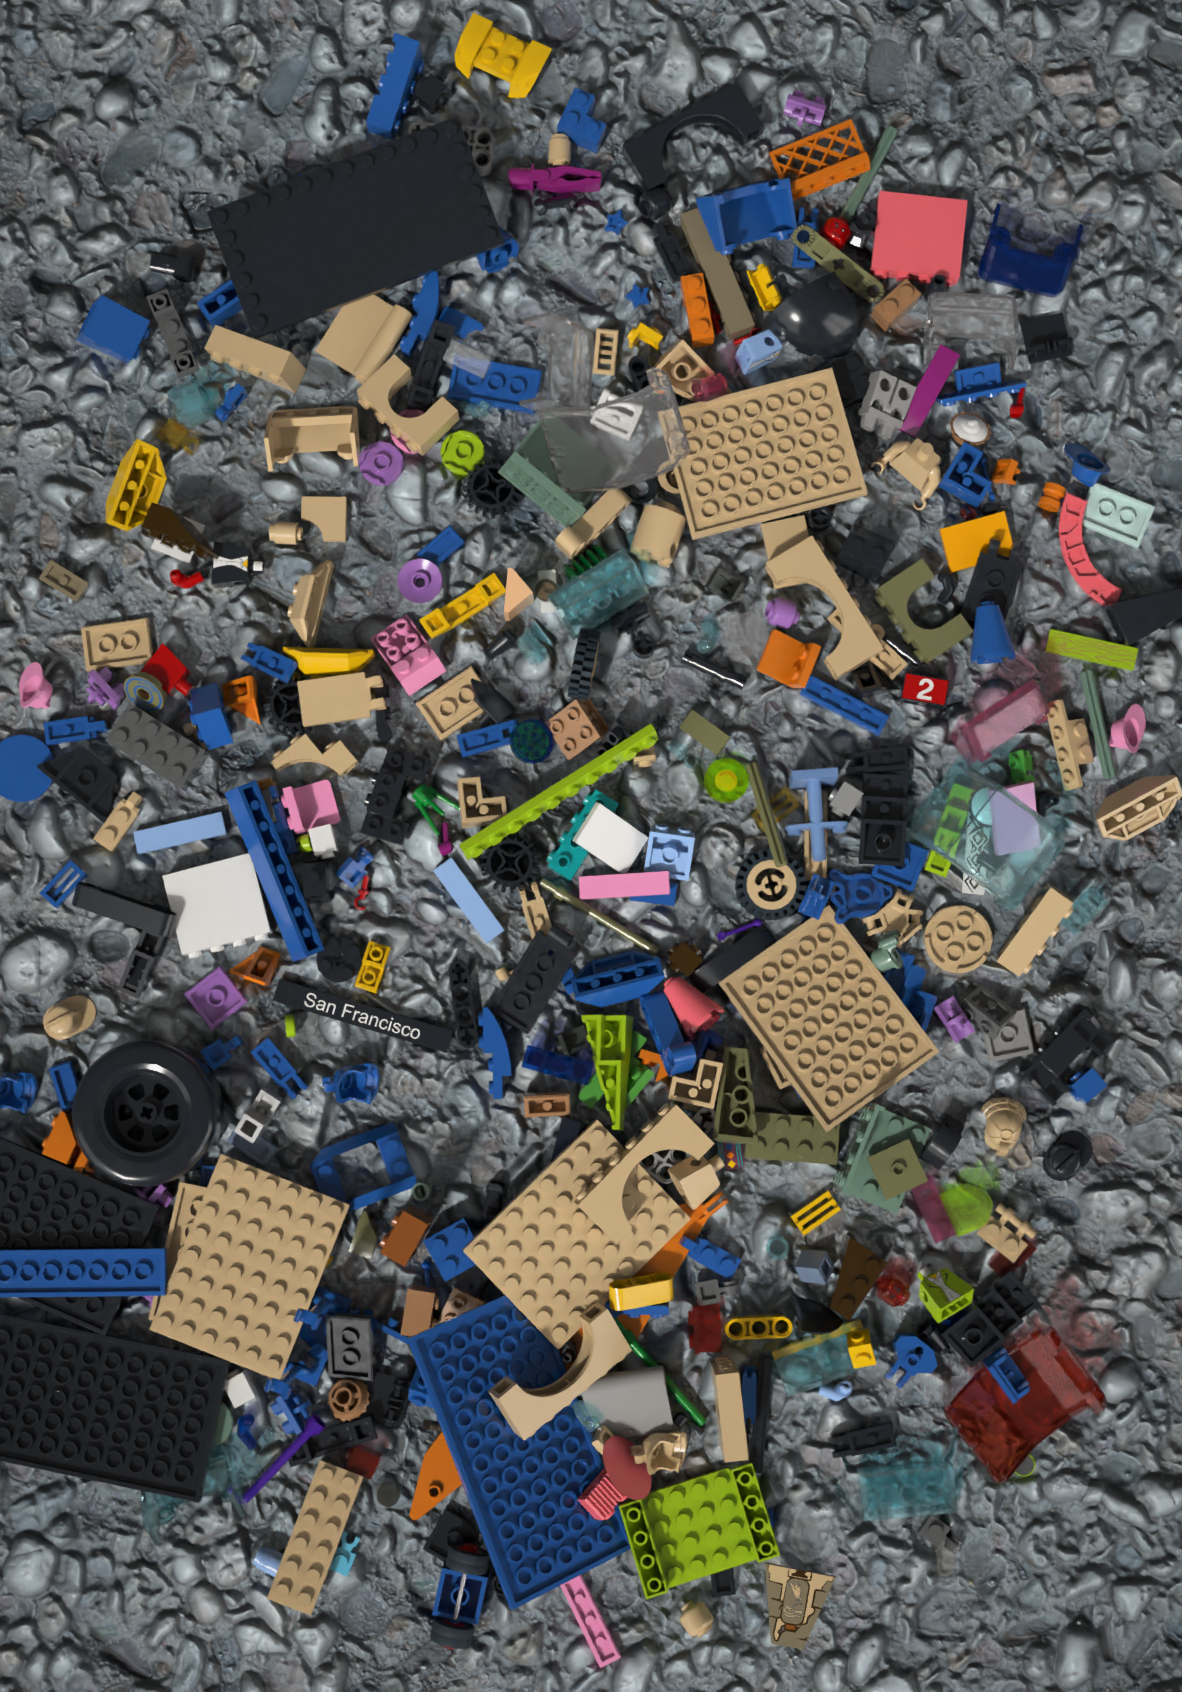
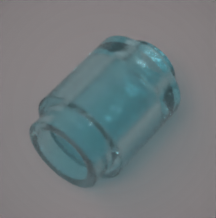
[516,632,548,666]

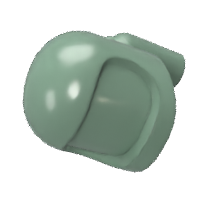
[870,929,903,973]

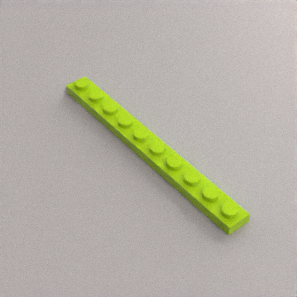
[459,724,658,860]

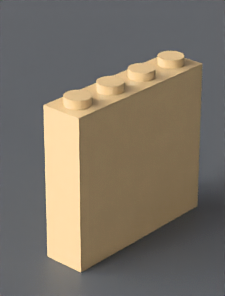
[710,1356,749,1462]

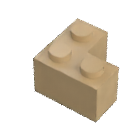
[457,777,507,828]
[668,1058,723,1109]

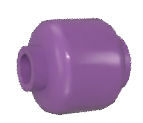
[765,597,800,629]

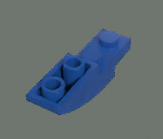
[400,271,440,359]
[479,1007,512,1099]

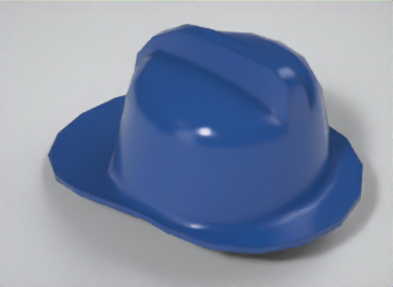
[1064,443,1110,487]

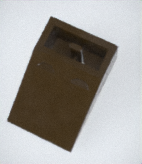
[142,503,219,560]

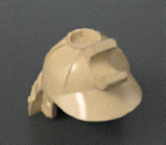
[981,1097,1026,1157]
[631,1431,688,1475]

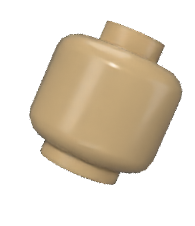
[679,1600,714,1638]

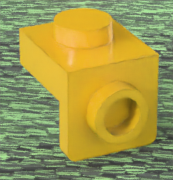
[627,323,663,350]
[846,1328,876,1369]

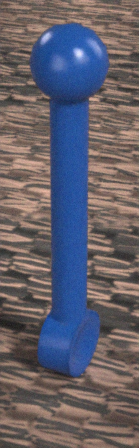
[979,457,995,502]
[421,1261,430,1287]

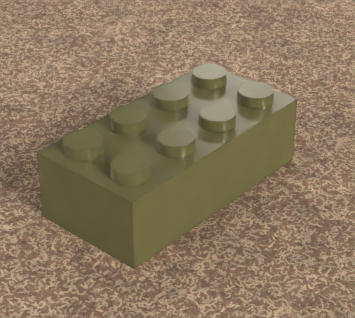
[743,1112,840,1165]

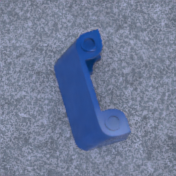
[696,178,797,255]

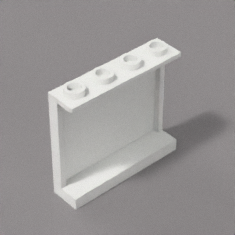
[162,853,274,959]

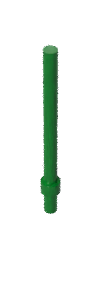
[613,1318,707,1426]

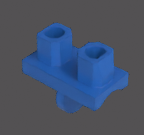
[798,874,835,920]
[271,1391,311,1435]

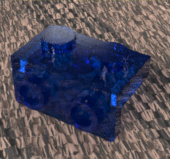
[691,1029,723,1067]

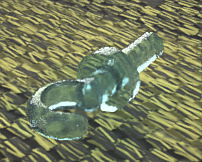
[666,744,698,768]

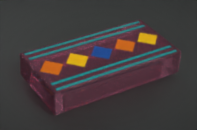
[716,1141,744,1171]

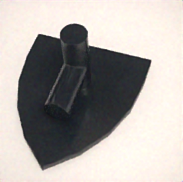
[471,678,517,725]
[792,1296,845,1338]

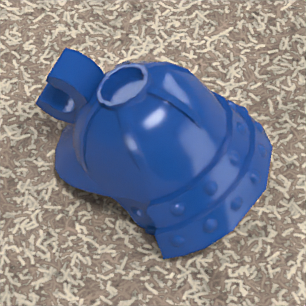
[322,1062,380,1105]
[0,1071,38,1114]

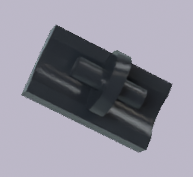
[849,211,876,249]
[608,597,651,637]
[596,719,635,756]

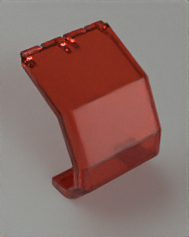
[944,1326,1107,1484]

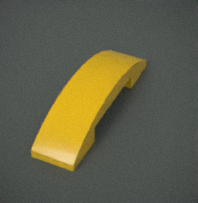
[419,573,506,639]

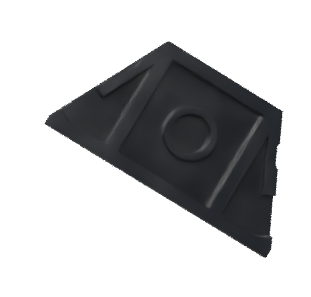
[37,746,118,823]

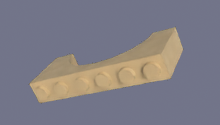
[765,536,884,681]
[574,1102,715,1244]
[488,1302,632,1441]

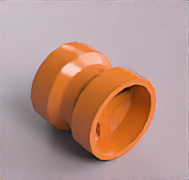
[1038,482,1066,512]

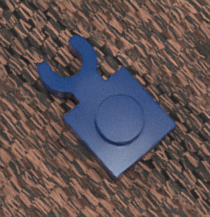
[215,383,248,422]

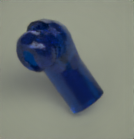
[237,1413,258,1450]

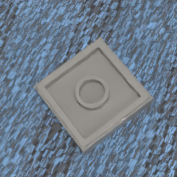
[982,1008,1034,1062]

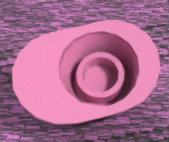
[19,662,53,709]
[1109,704,1146,753]

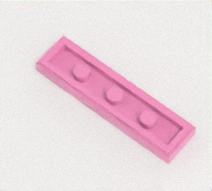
[579,871,670,900]
[560,1575,621,1668]

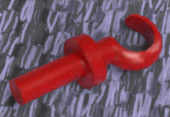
[708,301,722,334]
[354,875,370,910]

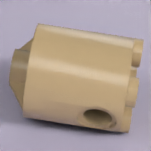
[630,501,687,568]

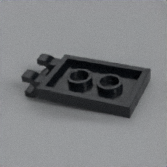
[960,539,1023,622]

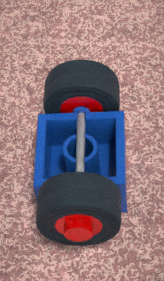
[430,1543,490,1649]

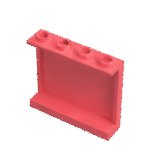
[869,191,968,286]

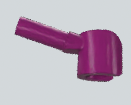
[438,823,452,856]

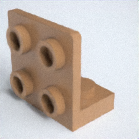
[545,698,609,760]

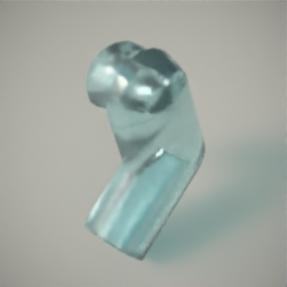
[459,400,491,418]

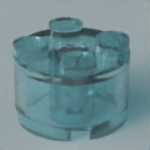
[167,377,215,429]

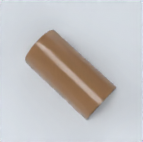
[524,1091,571,1118]

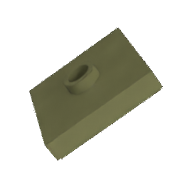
[866,1138,928,1200]

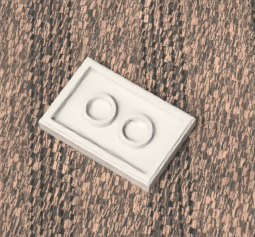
[572,802,648,874]

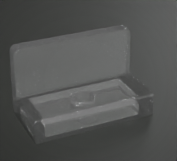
[443,338,496,378]

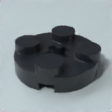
[317,937,363,983]

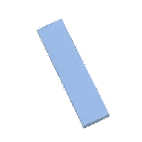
[133,812,227,855]
[433,858,505,944]

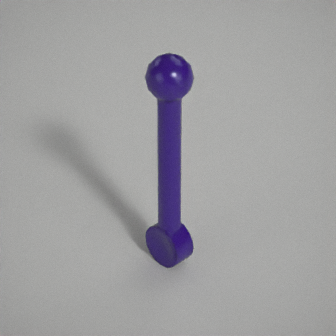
[717,918,762,941]

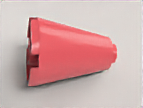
[663,976,724,1040]

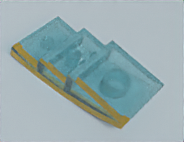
[772,1319,872,1397]

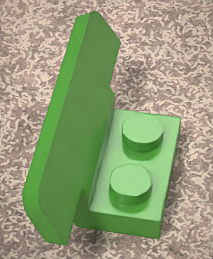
[579,1031,655,1109]

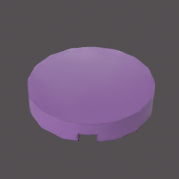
[359,441,404,486]

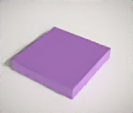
[184,966,249,1030]

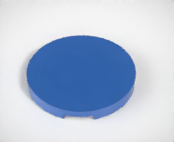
[0,735,55,803]

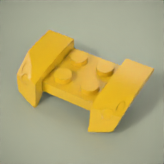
[455,13,552,98]

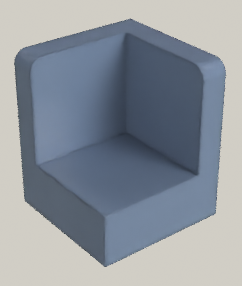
[794,1249,834,1284]

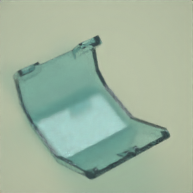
[906,762,1065,911]

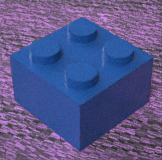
[423,1216,476,1282]

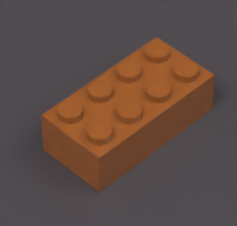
[379,1204,435,1267]

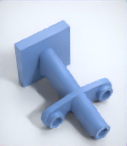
[785,767,848,862]

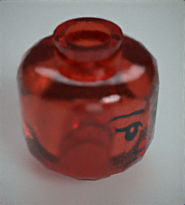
[876,1272,911,1307]

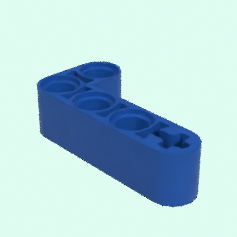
[640,990,696,1077]

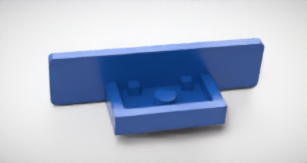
[936,361,1027,406]
[899,964,938,1032]

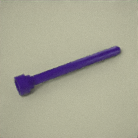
[242,1414,326,1503]

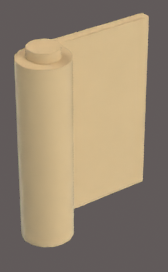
[315,295,413,384]

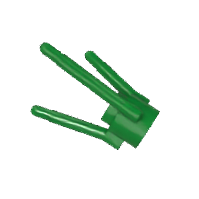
[412,784,460,836]

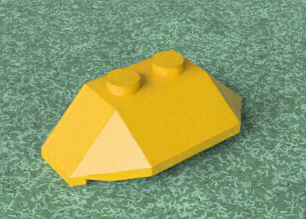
[106,439,167,531]
[283,647,375,680]

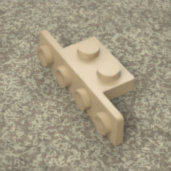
[1045,699,1094,791]

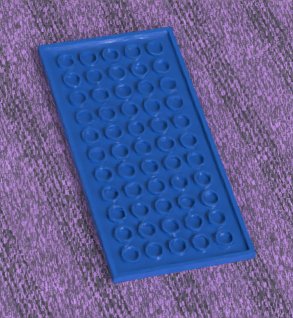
[407,1295,631,1610]

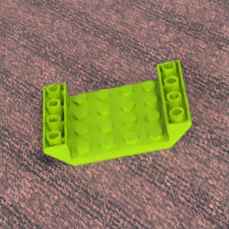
[619,1463,780,1599]

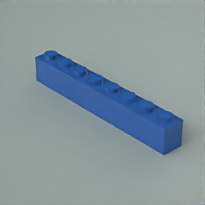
[225,780,324,962]

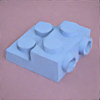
[644,823,695,881]

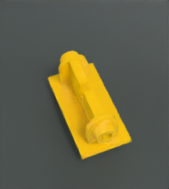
[746,263,782,311]

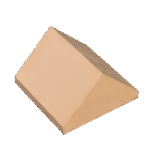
[504,568,534,621]

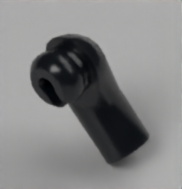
[937,570,956,605]
[1036,792,1059,822]
[561,1338,576,1364]

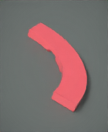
[1058,492,1123,605]

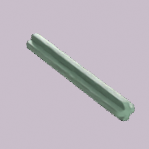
[840,126,898,223]
[1080,670,1117,779]

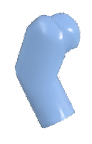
[817,1380,852,1401]

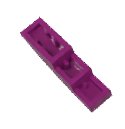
[897,344,960,438]

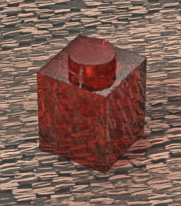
[344,1444,382,1479]

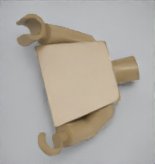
[871,438,942,510]

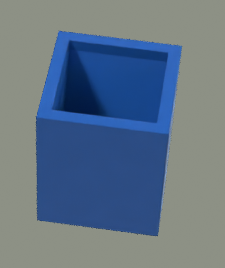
[75,295,150,363]

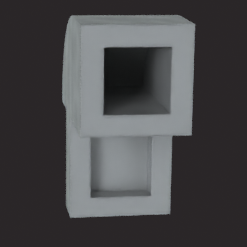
[234,1087,283,1143]

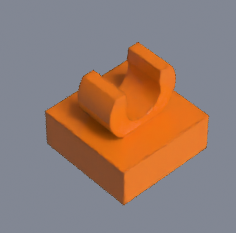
[990,459,1021,485]
[71,1148,94,1173]

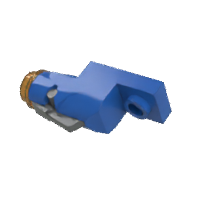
[257,778,299,856]

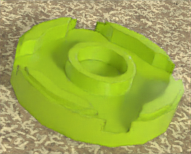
[440,430,485,475]

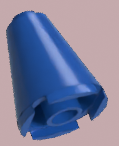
[476,225,519,273]
[970,601,1016,664]

